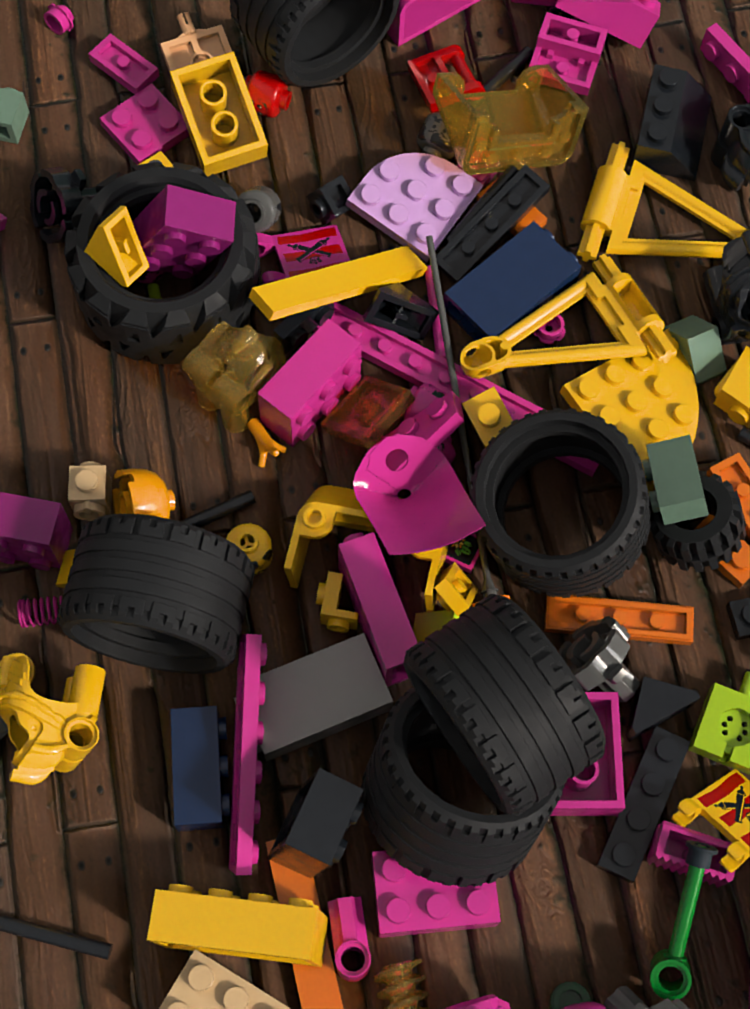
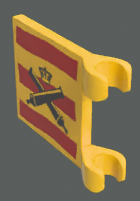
[671,768,750,873]

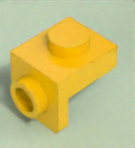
[316,571,359,633]

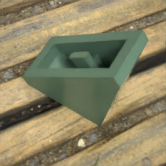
[663,315,727,386]

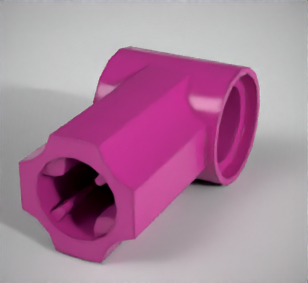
[327,896,371,982]

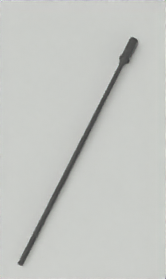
[426,235,499,599]

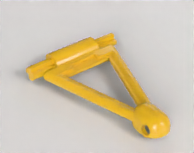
[577,141,750,262]
[460,254,677,379]

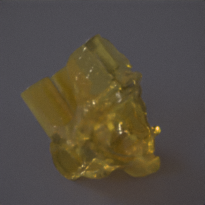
[182,321,287,433]

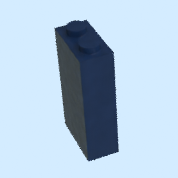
[444,221,582,341]

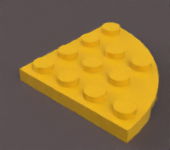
[559,328,699,498]

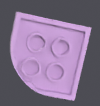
[345,153,484,263]

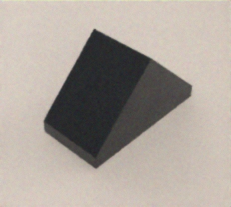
[363,282,439,341]
[625,676,701,742]

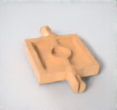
[160,12,232,72]

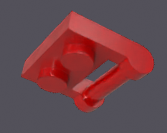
[407,44,486,113]

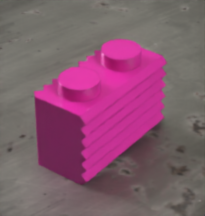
[647,820,735,888]

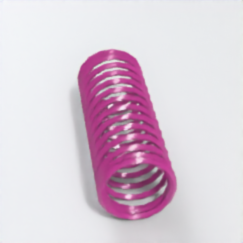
[17,595,63,628]

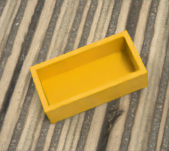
[147,884,328,967]

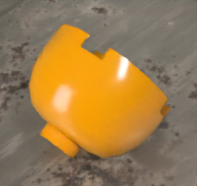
[112,468,175,519]

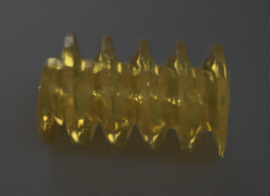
[373,958,432,1009]

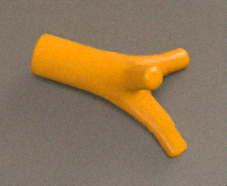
[247,418,287,468]

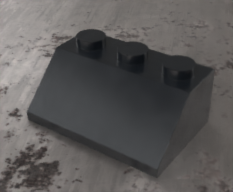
[631,64,712,181]

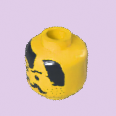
[226,523,273,576]

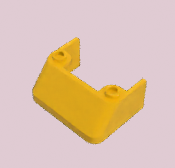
[284,485,449,612]

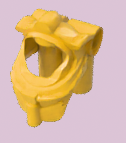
[0,655,106,785]

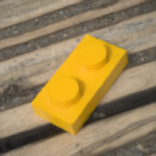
[434,562,478,617]

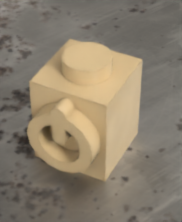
[68,461,112,521]

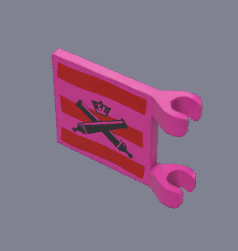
[256,224,350,284]

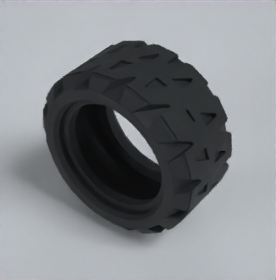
[64,162,261,364]

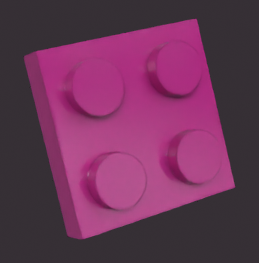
[99,83,190,165]

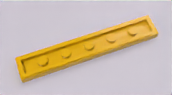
[249,245,428,321]

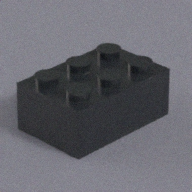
[267,768,364,878]

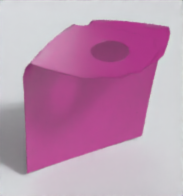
[353,433,486,555]

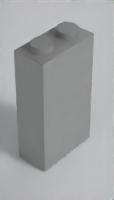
[233,633,393,762]

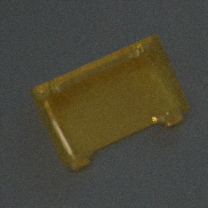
[433,64,589,175]

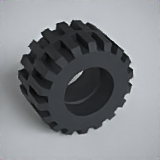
[650,471,746,572]

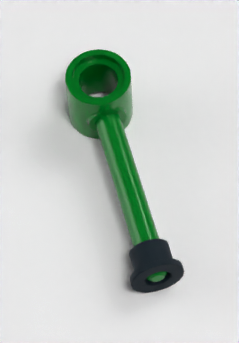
[650,840,718,1001]

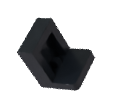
[306,175,352,225]

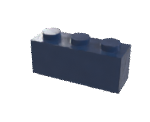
[170,706,231,832]

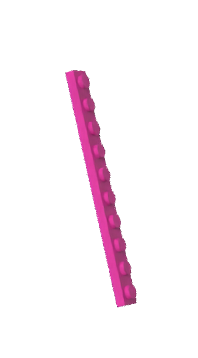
[286,302,599,477]

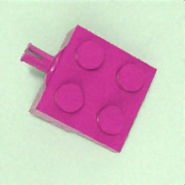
[526,12,608,96]

